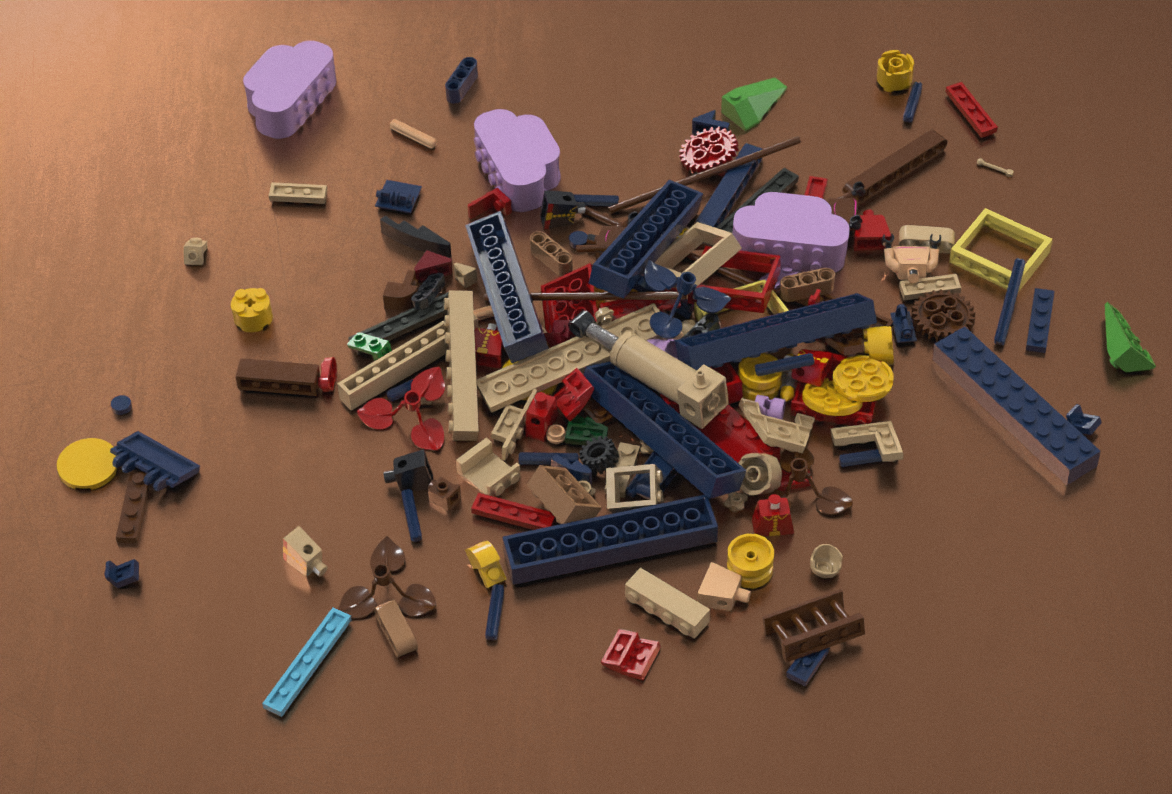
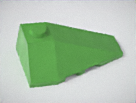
[721,78,787,131]

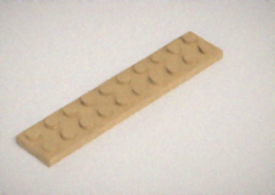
[476,303,662,413]

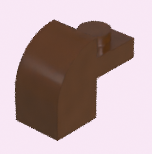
[383,270,419,311]

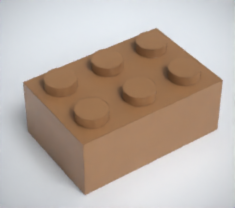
[527,465,602,524]

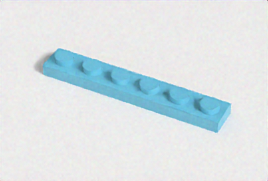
[262,607,352,717]

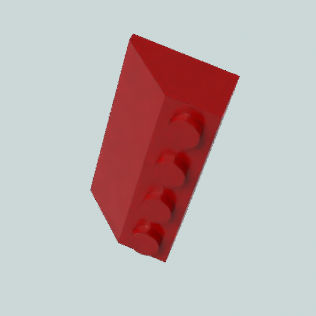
[698,405,781,476]

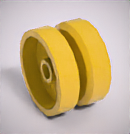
[738,353,782,401]
[727,534,774,589]

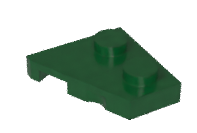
[565,414,608,446]

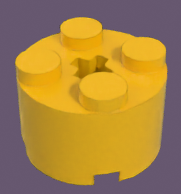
[877,50,914,92]
[231,288,273,332]
[863,326,894,366]

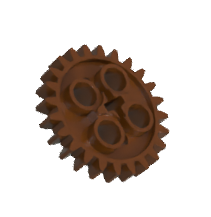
[911,289,976,342]

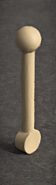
[977,158,1013,177]

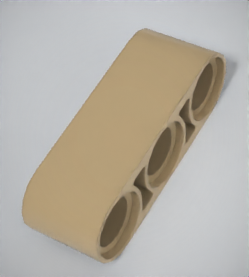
[899,225,955,253]

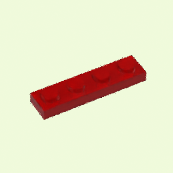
[945,82,998,138]
[600,287,681,321]
[471,493,556,530]

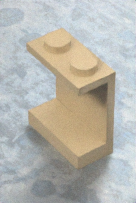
[456,438,521,497]

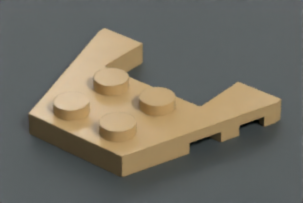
[738,398,815,453]

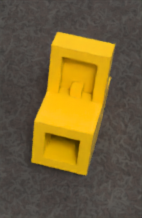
[465,541,506,588]

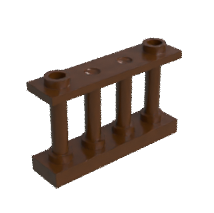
[763,589,865,663]

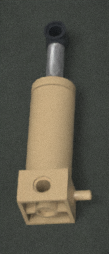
[568,310,729,429]

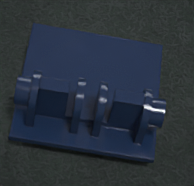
[375,180,422,213]

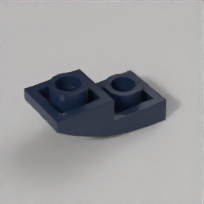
[551,454,592,485]

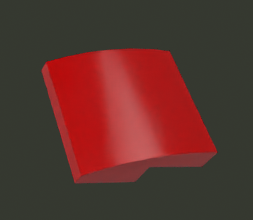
[553,368,594,421]
[601,629,661,680]

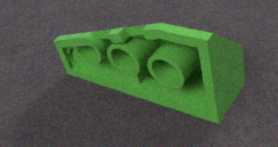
[1105,302,1156,372]

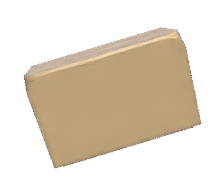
[454,263,477,288]

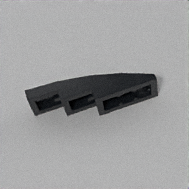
[380,216,452,258]

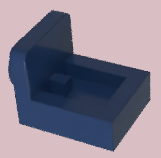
[1066,404,1102,435]
[104,559,139,588]

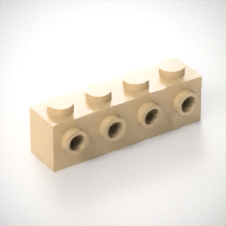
[625,568,710,639]

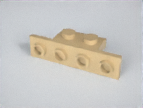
[491,389,538,461]

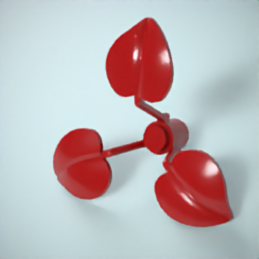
[357,367,445,451]

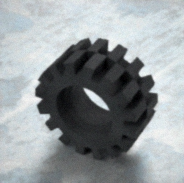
[579,436,619,475]

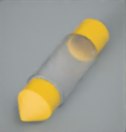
[780,354,797,402]

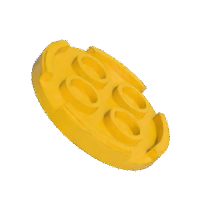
[833,355,894,402]
[802,378,863,416]
[57,438,117,490]

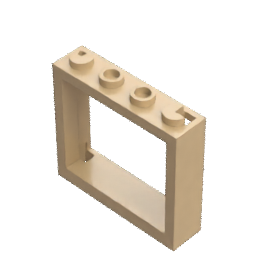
[655,222,742,288]

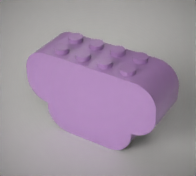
[243,41,336,139]
[474,109,561,212]
[732,192,849,272]

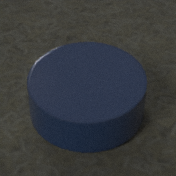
[569,231,588,249]
[111,395,132,415]

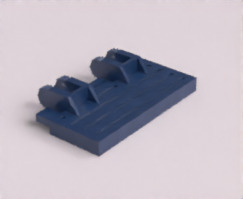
[110,431,200,491]

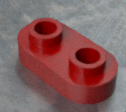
[318,357,337,392]

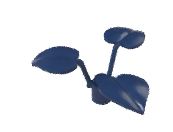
[644,260,731,339]

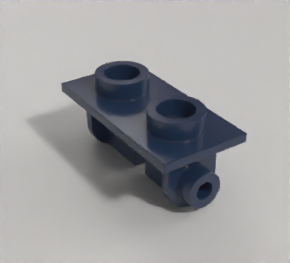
[890,304,917,343]

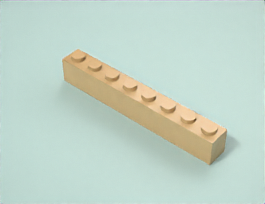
[444,290,478,441]
[337,315,479,410]

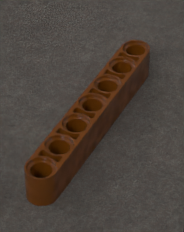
[842,130,948,204]

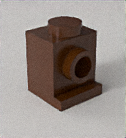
[428,477,461,511]

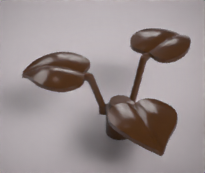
[754,448,853,515]
[338,536,436,619]

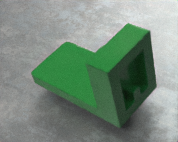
[347,332,392,361]

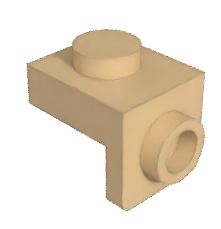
[184,238,207,265]

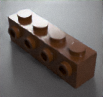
[235,358,320,396]

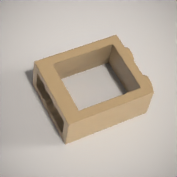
[606,464,664,514]

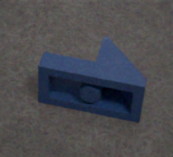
[692,110,730,135]

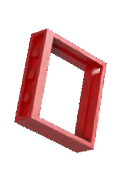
[688,246,781,313]

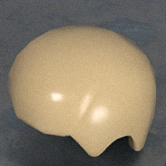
[810,544,843,578]

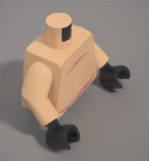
[881,233,941,283]

